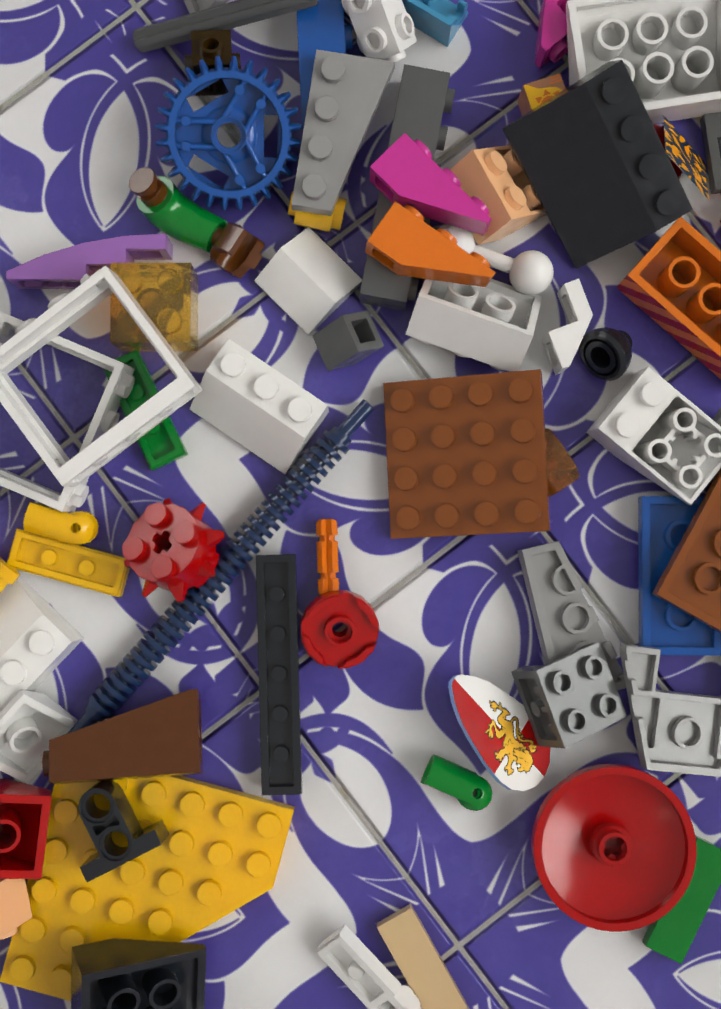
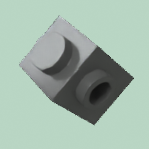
[313,310,384,371]

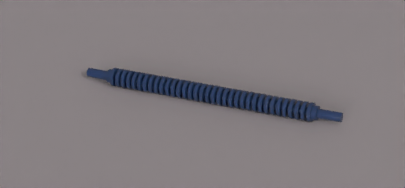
[67,399,375,734]

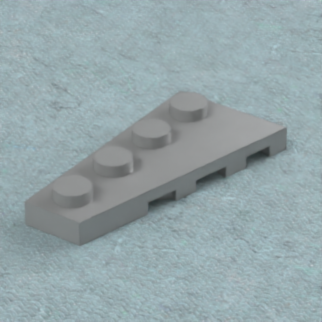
[291,49,395,216]
[517,541,626,690]

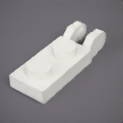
[316,924,422,1009]

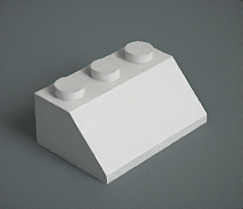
[405,279,542,372]
[190,338,329,475]

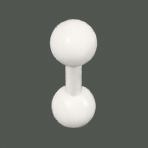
[439,224,554,295]

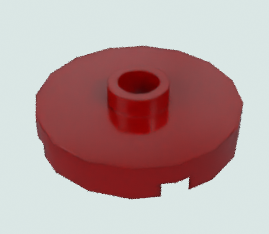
[301,590,379,669]

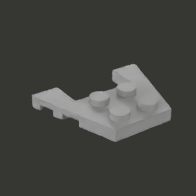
[619,643,721,777]

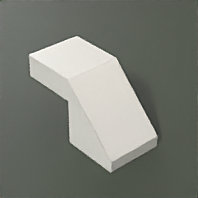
[542,279,593,375]

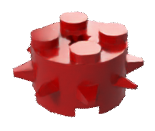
[122,498,225,602]

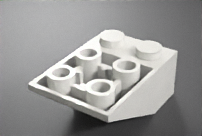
[586,366,721,505]

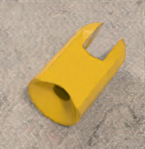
[23,502,99,545]

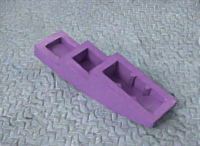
[6,234,173,289]

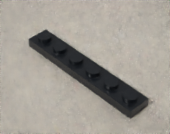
[256,554,303,796]

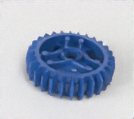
[154,56,302,211]

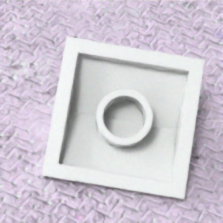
[254,227,362,336]
[0,689,78,784]

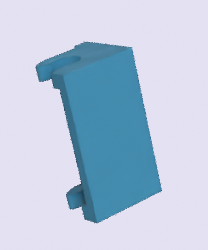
[402,0,468,47]

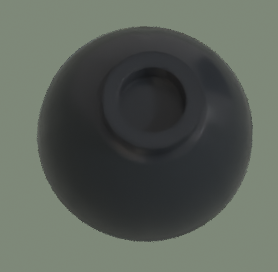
[579,327,632,381]

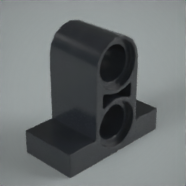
[78,780,169,882]

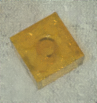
[110,263,198,351]

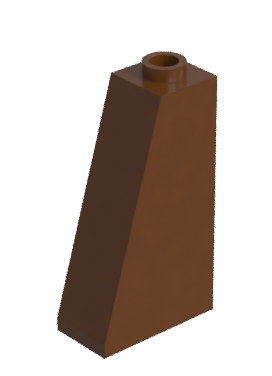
[42,689,203,784]

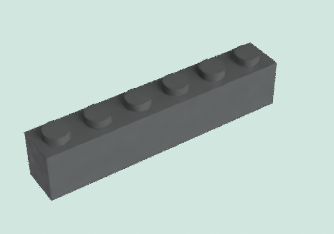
[360,64,455,311]

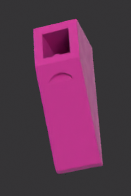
[370,133,491,235]

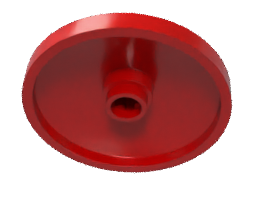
[531,764,697,932]

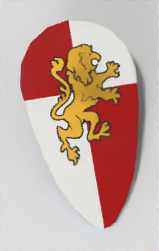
[448,674,551,791]

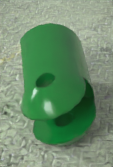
[420,754,493,811]

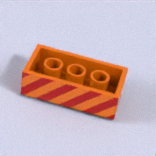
[616,217,721,379]

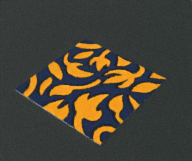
[663,115,709,200]

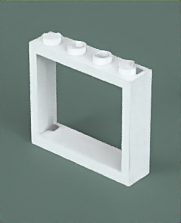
[0,265,203,487]
[0,311,135,512]

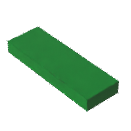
[103,349,189,471]
[642,835,721,964]

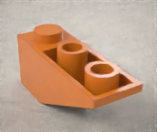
[365,201,496,287]

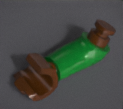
[129,167,265,279]

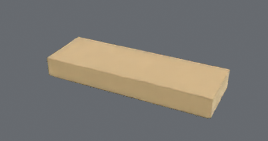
[377,903,470,1009]

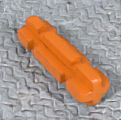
[316,519,339,595]

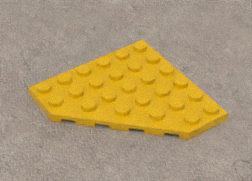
[0,775,295,1001]

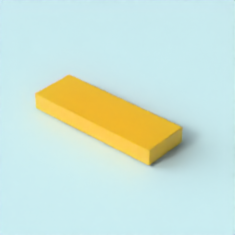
[7,528,130,597]

